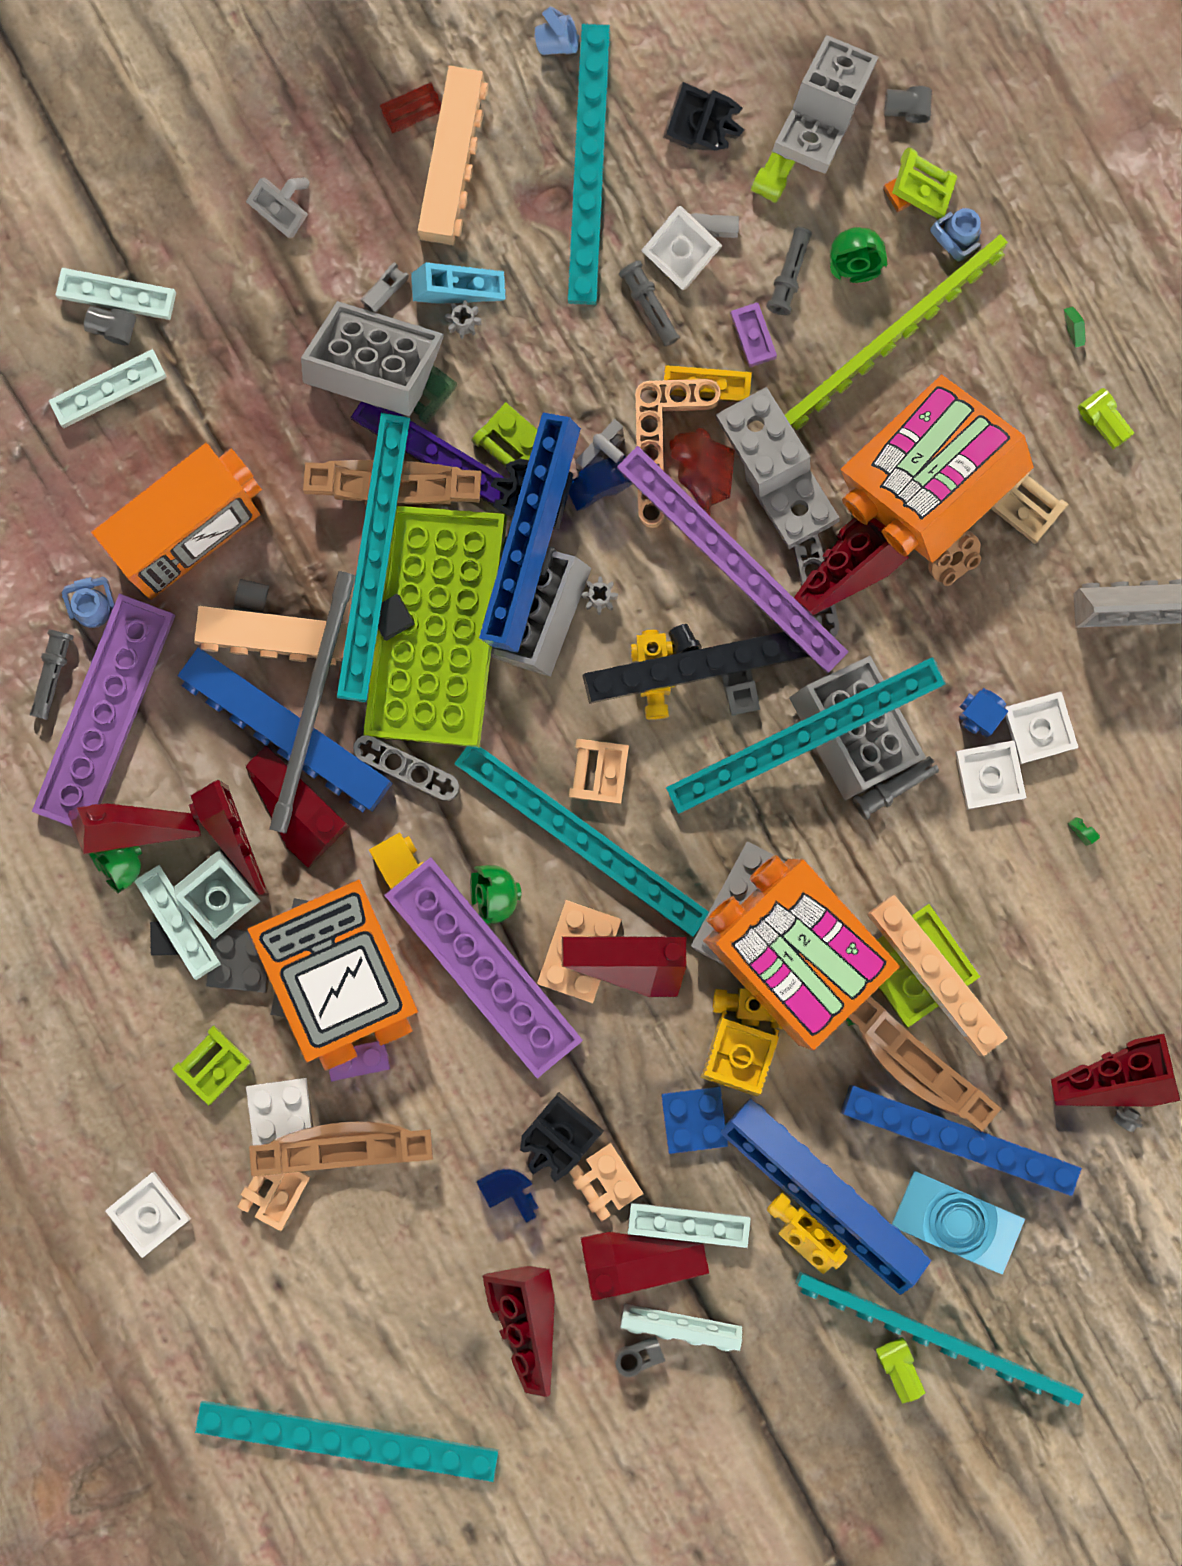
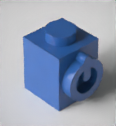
[959,688,1009,738]

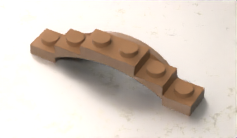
[303,460,482,507]
[848,996,1002,1132]
[249,1121,433,1176]

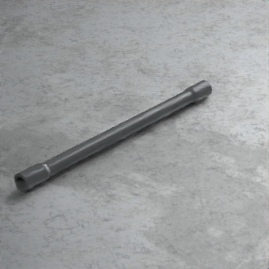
[269,571,356,833]

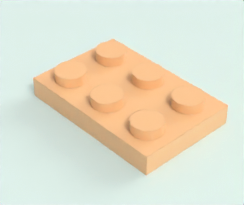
[537,900,622,1003]

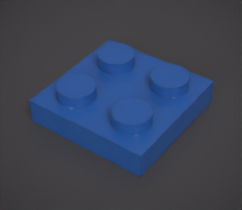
[661,1087,728,1154]

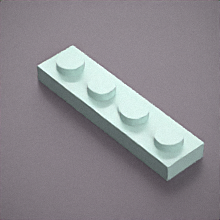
[56,268,176,320]
[48,349,167,429]
[134,865,221,980]
[628,1203,751,1248]
[621,1304,742,1351]

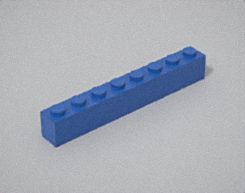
[479,412,581,652]
[177,647,393,812]
[840,1085,1082,1196]
[720,1098,932,1295]

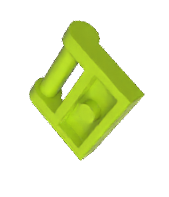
[892,147,957,219]
[471,402,537,475]
[172,1025,252,1106]

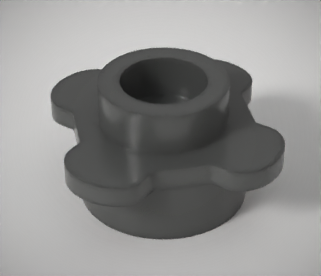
[1113,1106,1143,1132]

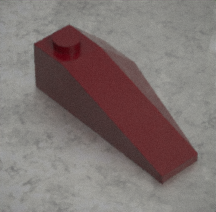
[794,517,909,615]
[246,745,350,869]
[189,780,269,897]
[68,803,201,854]
[561,937,686,997]
[1051,1033,1181,1107]
[580,1231,710,1301]
[482,1266,555,1397]

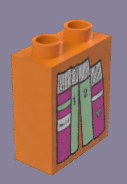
[840,374,1034,563]
[703,855,900,1051]

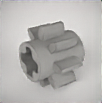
[445,300,482,339]
[582,576,618,615]

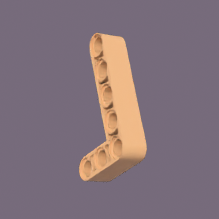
[635,379,720,528]

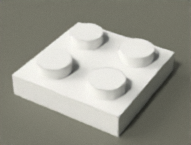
[641,206,722,290]
[1005,692,1078,764]
[955,740,1026,810]
[246,1078,313,1145]
[105,1172,191,1258]

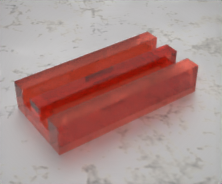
[379,82,442,134]

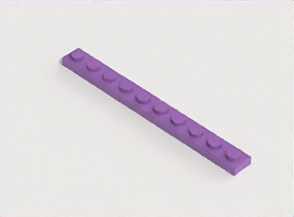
[617,446,849,673]

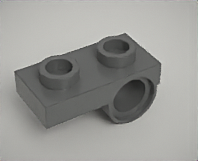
[233,579,269,613]

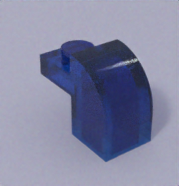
[569,455,633,511]
[476,1167,539,1223]

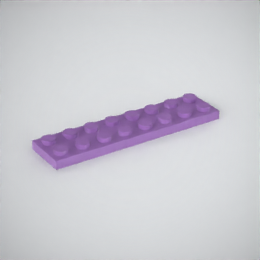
[32,594,175,827]
[384,857,583,1079]

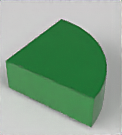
[1064,306,1086,347]
[1067,817,1100,846]

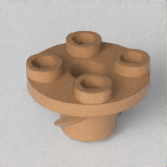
[928,530,981,586]

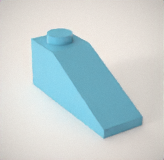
[411,262,505,304]

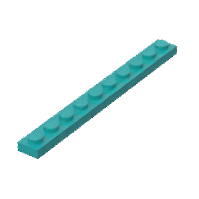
[568,24,610,305]
[337,413,410,702]
[666,657,947,814]
[454,746,709,937]
[795,1271,1084,1407]
[195,1401,499,1482]

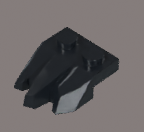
[662,82,745,151]
[490,459,574,530]
[520,1092,604,1182]

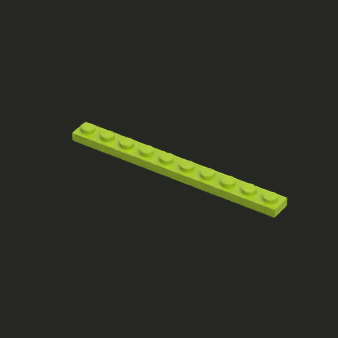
[785,234,1008,431]

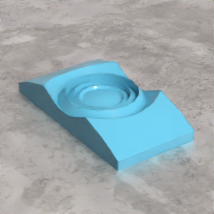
[892,1171,1025,1275]

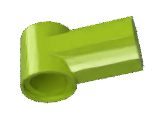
[751,152,796,203]
[1078,388,1134,449]
[875,1337,926,1404]

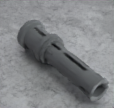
[766,227,812,316]
[619,261,680,347]
[30,629,74,720]
[852,756,939,820]

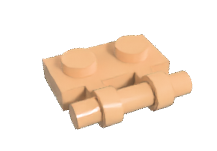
[569,1143,643,1221]
[238,1172,311,1231]

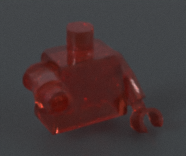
[669,428,735,516]

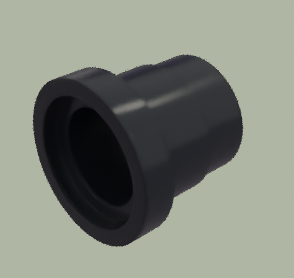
[668,624,702,655]

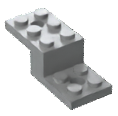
[772,35,878,174]
[716,387,840,549]

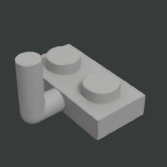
[246,177,309,238]
[575,419,624,476]

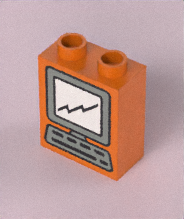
[91,442,262,600]
[248,879,418,1071]

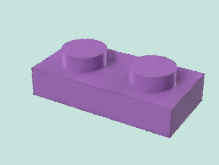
[730,302,777,368]
[329,1041,390,1081]

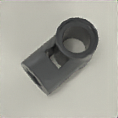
[884,86,932,123]
[84,306,137,346]
[614,1335,665,1377]

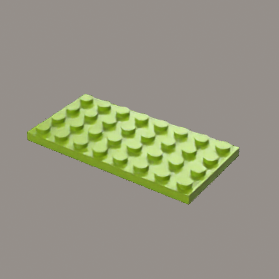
[363,506,508,747]

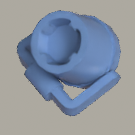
[535,6,579,55]
[930,208,981,261]
[62,577,115,628]

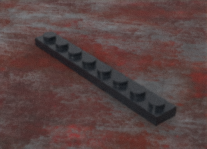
[582,632,810,704]

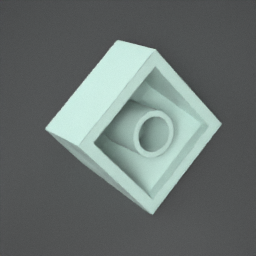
[174,849,260,939]

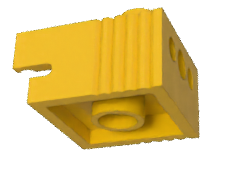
[700,1011,779,1097]

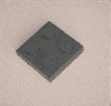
[206,929,268,993]

